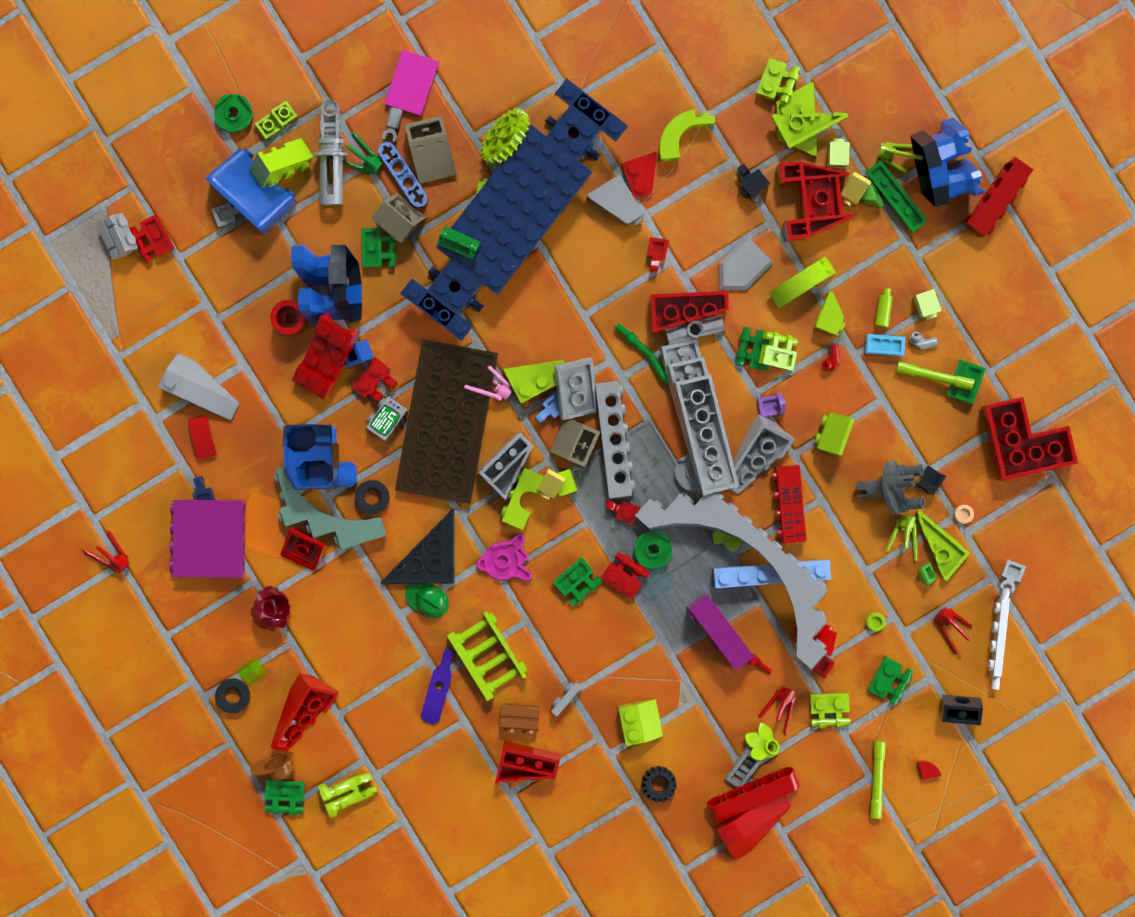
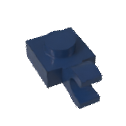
[192,476,216,500]

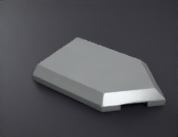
[719,236,773,290]

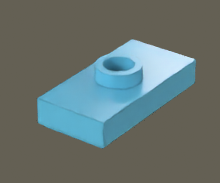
[865,334,906,356]

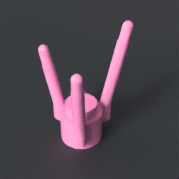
[464,366,513,401]

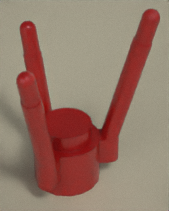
[83,530,130,574]
[935,606,973,654]
[758,686,796,735]

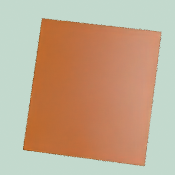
[245,491,305,562]

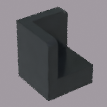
[915,466,946,495]

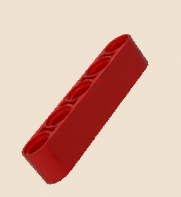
[707,767,800,822]

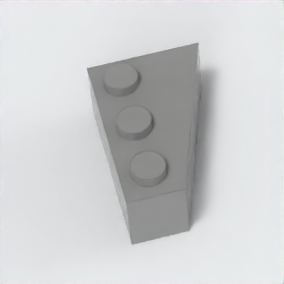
[477,431,533,500]

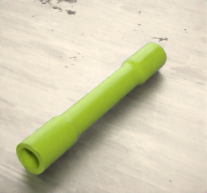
[896,361,974,391]
[870,740,886,819]

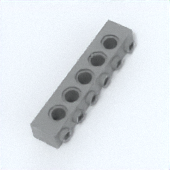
[595,381,635,498]

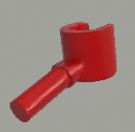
[748,654,772,674]

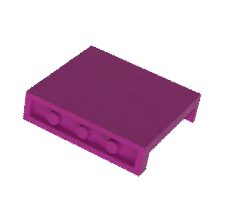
[169,499,246,578]

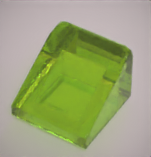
[237,657,267,686]

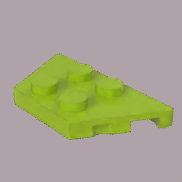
[776,82,817,157]

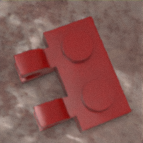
[351,357,397,402]

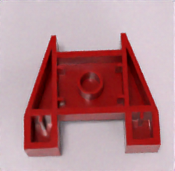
[776,161,854,243]

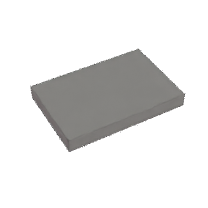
[554,357,598,421]

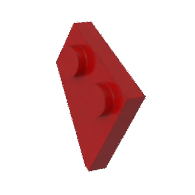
[621,151,657,200]

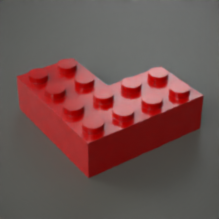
[981,397,1078,481]

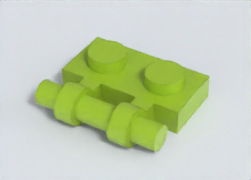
[756,58,800,104]
[759,331,798,371]
[810,692,850,729]

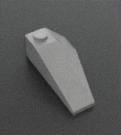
[158,353,239,420]

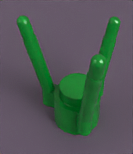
[343,132,383,175]

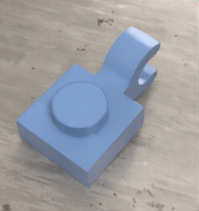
[535,391,560,423]

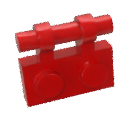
[129,214,175,264]
[600,551,650,600]

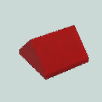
[280,528,328,571]

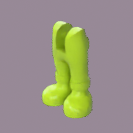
[318,773,378,818]

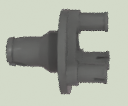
[855,460,925,514]

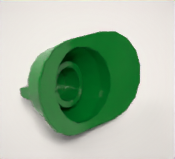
[405,584,449,618]

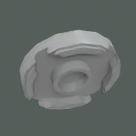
[674,454,700,491]

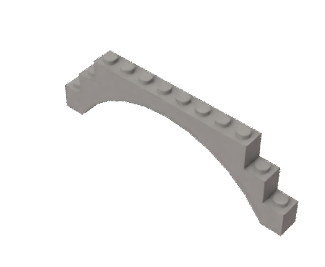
[635,492,828,671]

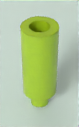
[875,288,893,327]

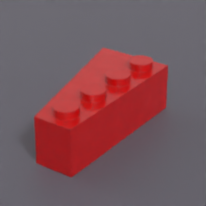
[963,156,1034,237]

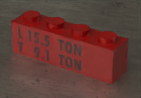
[772,465,807,544]

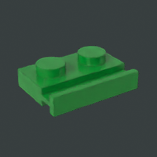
[946,359,986,405]

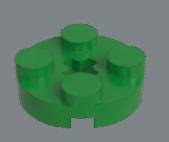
[214,94,254,133]
[634,531,672,569]

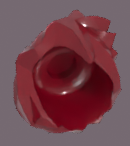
[251,586,291,631]

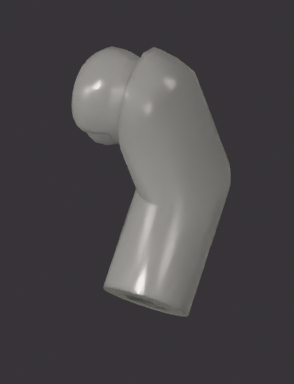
[910,332,938,350]

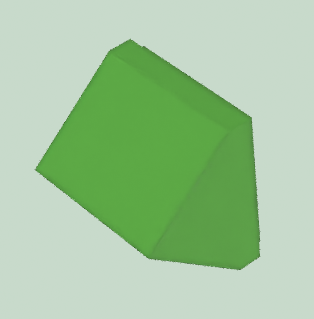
[861,184,884,208]

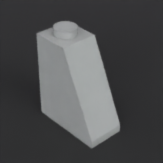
[587,175,644,227]

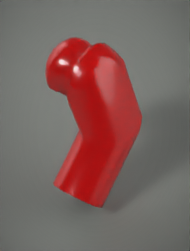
[822,344,840,371]

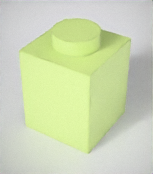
[827,139,850,168]
[913,289,941,320]

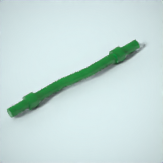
[615,322,669,387]

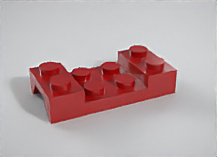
[292,313,359,400]

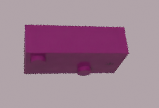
[687,592,754,670]

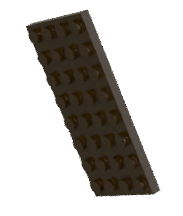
[395,339,498,504]

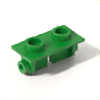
[437,226,480,260]

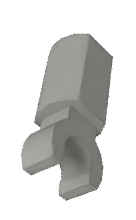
[382,107,403,143]

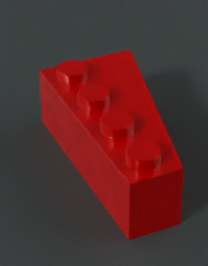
[650,291,729,333]

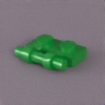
[361,228,397,268]
[736,327,769,371]
[553,557,602,606]
[867,655,914,705]
[265,779,305,816]

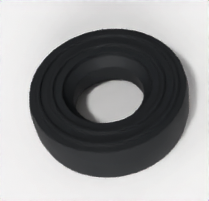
[355,480,390,514]
[215,678,250,713]

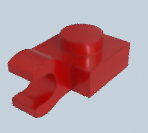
[647,237,669,273]
[605,500,640,525]

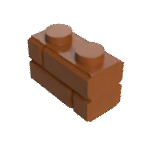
[500,703,540,734]

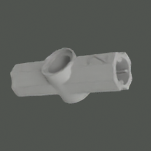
[665,314,725,345]

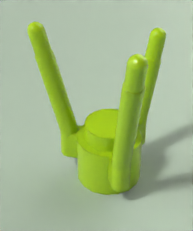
[877,142,923,174]
[885,515,918,562]

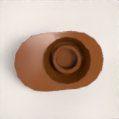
[250,751,295,781]

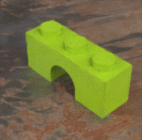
[500,468,544,530]

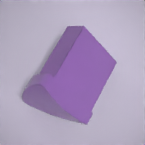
[757,392,786,417]

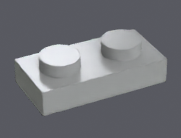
[551,681,582,716]

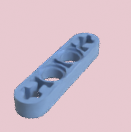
[379,142,428,208]

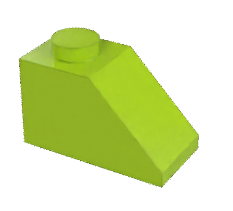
[814,291,845,336]

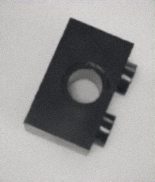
[940,695,983,725]

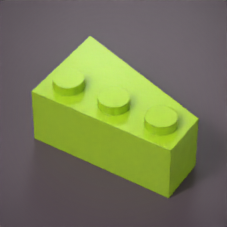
[250,138,314,188]
[503,360,565,404]

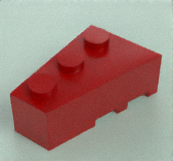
[495,741,560,784]

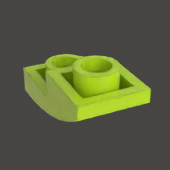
[254,101,297,141]

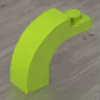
[659,110,715,162]
[769,256,836,309]

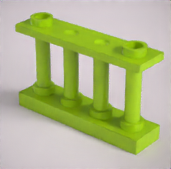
[447,610,528,701]

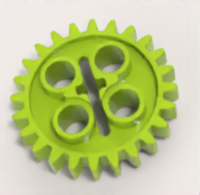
[480,108,530,166]

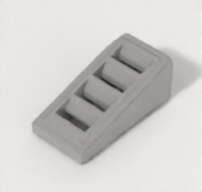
[725,746,762,787]

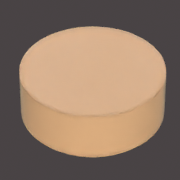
[954,505,974,524]

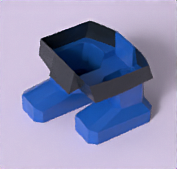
[910,118,985,207]
[291,244,362,329]

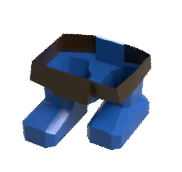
[283,424,358,490]

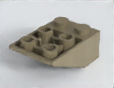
[405,116,457,184]

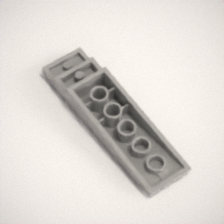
[659,339,739,496]

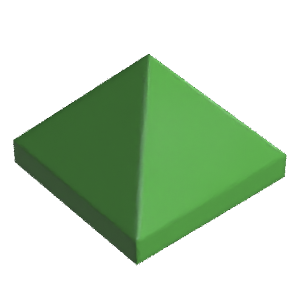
[917,562,937,586]

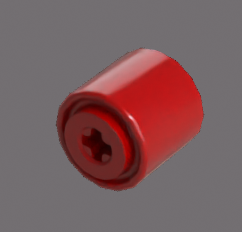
[270,300,308,336]

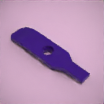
[421,648,454,724]

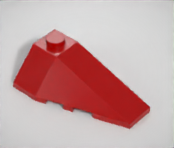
[271,673,339,751]
[715,795,791,860]

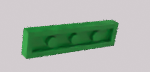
[865,160,928,233]

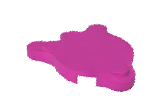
[477,534,532,581]

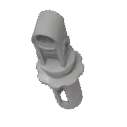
[313,99,349,205]

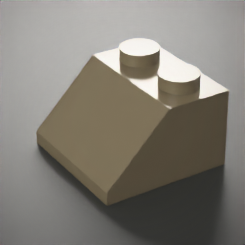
[371,193,427,243]

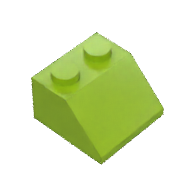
[814,412,854,456]
[618,698,663,746]

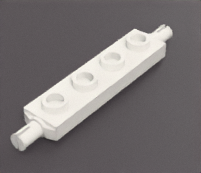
[988,586,1010,690]

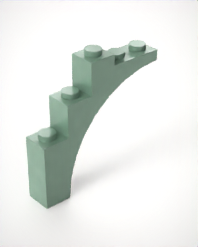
[274,467,387,549]

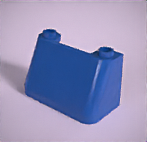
[205,148,297,235]

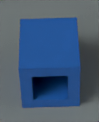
[345,340,374,368]

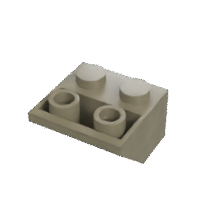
[550,419,600,467]

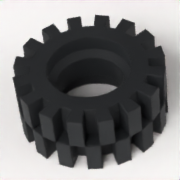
[642,766,677,803]

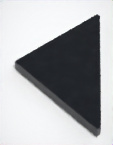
[381,510,455,584]

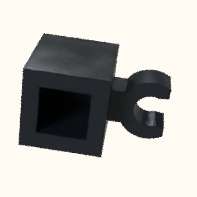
[737,163,770,200]

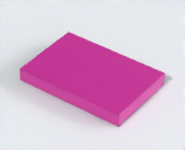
[385,49,439,117]

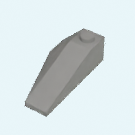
[730,414,795,493]

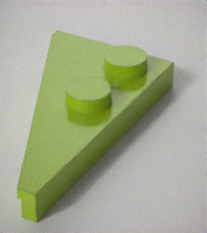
[771,112,849,150]
[915,510,970,581]

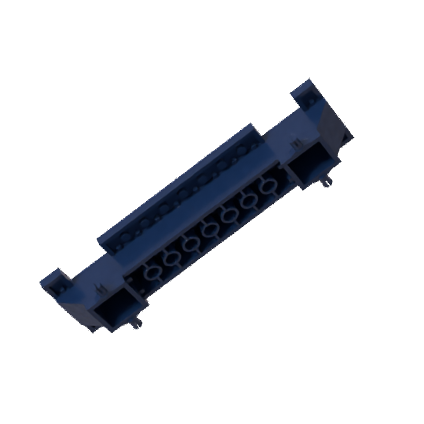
[400,78,628,341]

